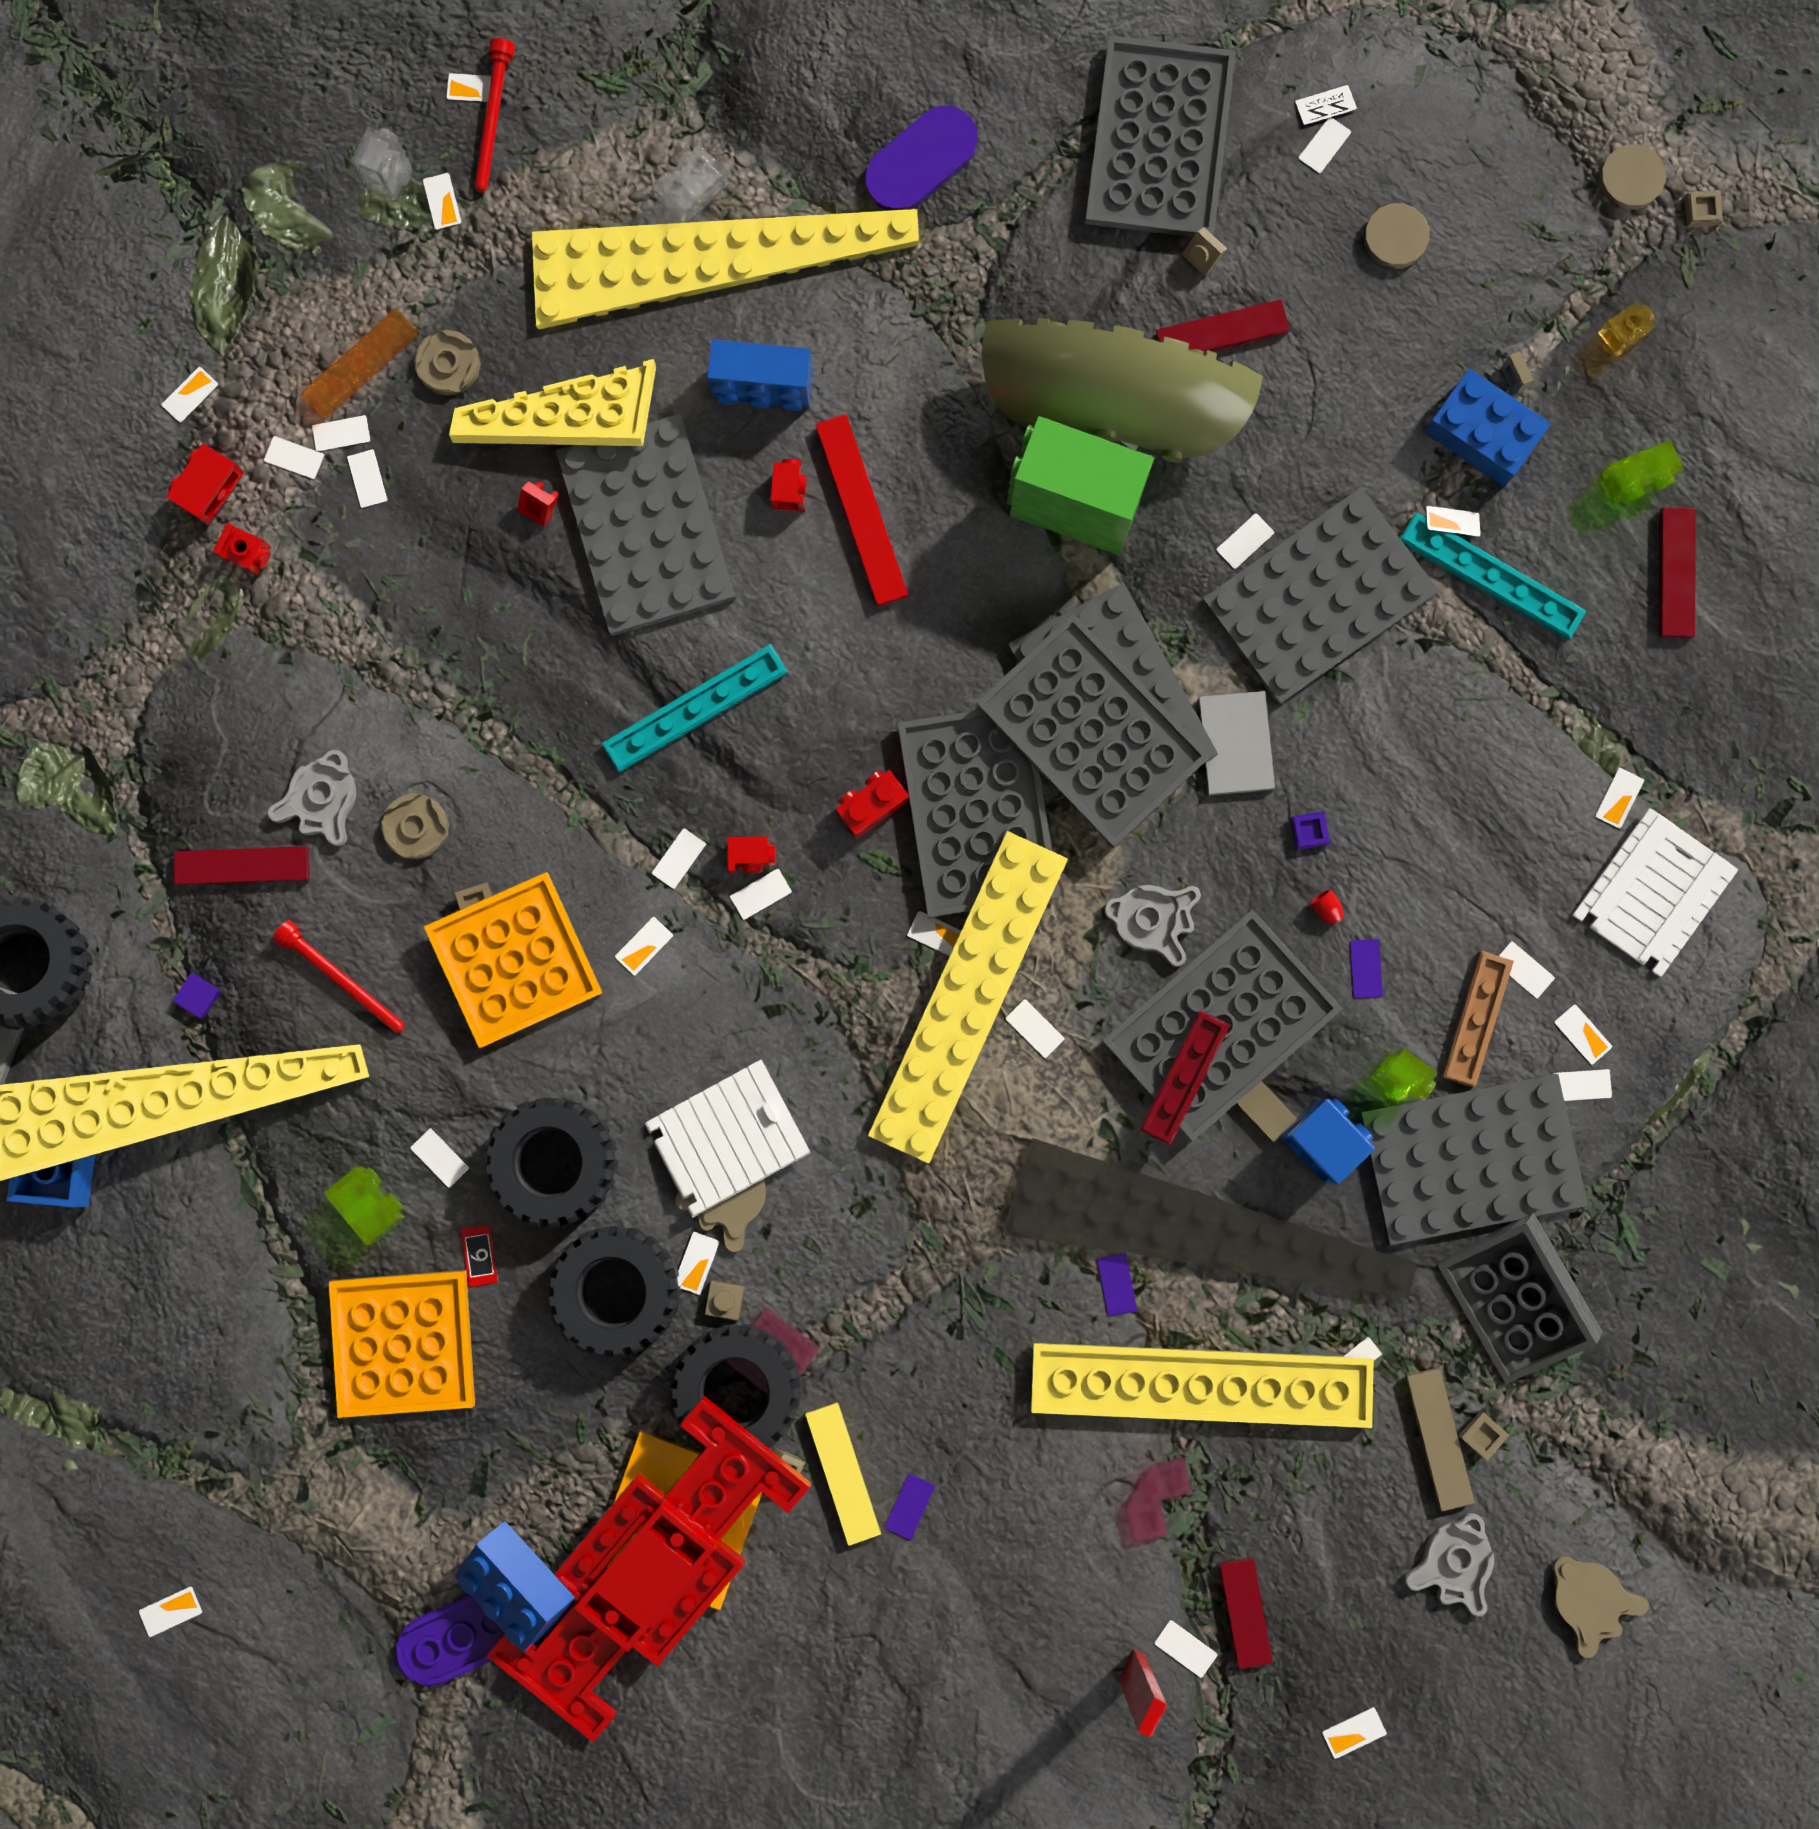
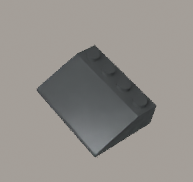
[1437,1212,1603,1384]

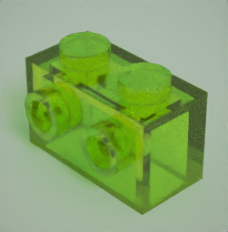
[1599,440,1684,505]
[1372,1048,1438,1103]
[324,1166,406,1245]

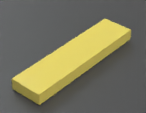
[806,1402,881,1546]

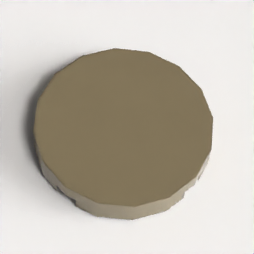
[1599,144,1666,210]
[1364,203,1430,269]
[414,330,481,396]
[381,793,449,860]

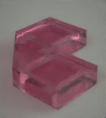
[1126,1457,1192,1542]

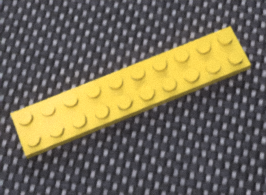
[868,831,1068,1163]
[1031,1343,1374,1428]

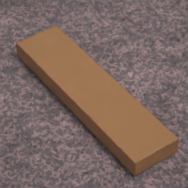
[1441,951,1514,1088]

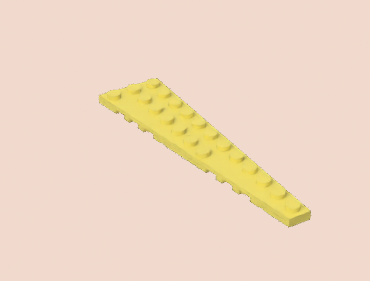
[532,209,919,330]
[0,1045,370,1181]

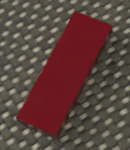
[1219,1557,1273,1669]

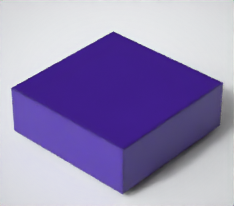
[1290,811,1330,850]
[173,973,222,1019]

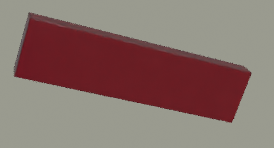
[1155,299,1290,352]
[1659,507,1696,639]
[174,846,310,885]
[1139,1010,1230,1146]

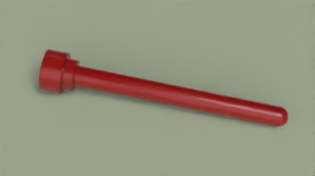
[475,38,515,193]
[272,920,405,1033]

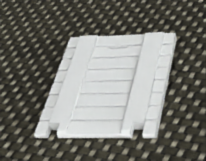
[1572,808,1738,977]
[645,1060,811,1218]

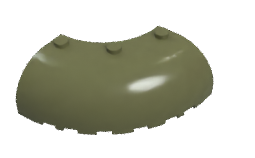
[982,318,1263,463]

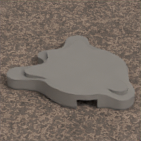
[267,750,356,846]
[1104,885,1201,968]
[1404,1513,1494,1617]

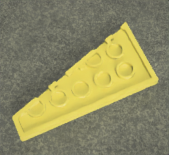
[449,359,656,446]

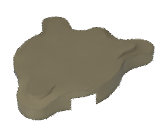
[675,1178,766,1252]
[1552,1556,1649,1658]

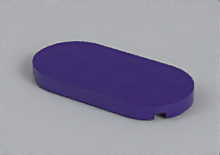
[866,106,978,211]
[395,1594,504,1686]

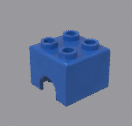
[1280,1099,1375,1184]

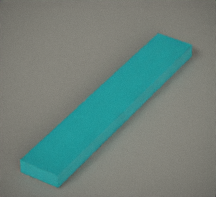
[1400,512,1587,641]
[601,644,788,773]

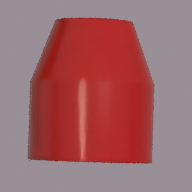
[1309,889,1344,925]

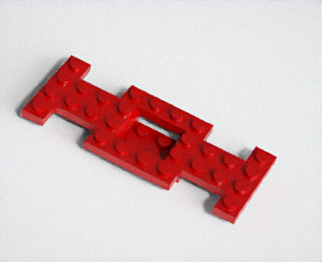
[486,1395,811,1742]

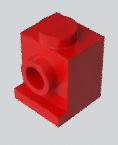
[771,459,807,512]
[213,522,271,576]
[728,836,776,874]

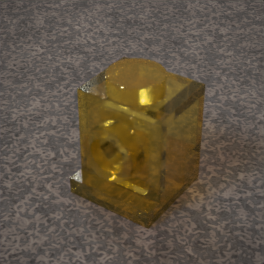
[1598,301,1656,358]

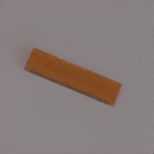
[300,307,420,420]

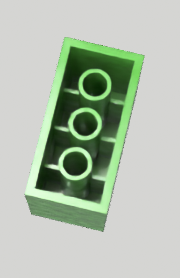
[1006,416,1155,556]

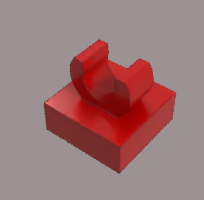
[517,481,558,527]

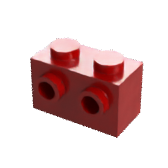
[166,443,244,526]
[836,769,909,840]

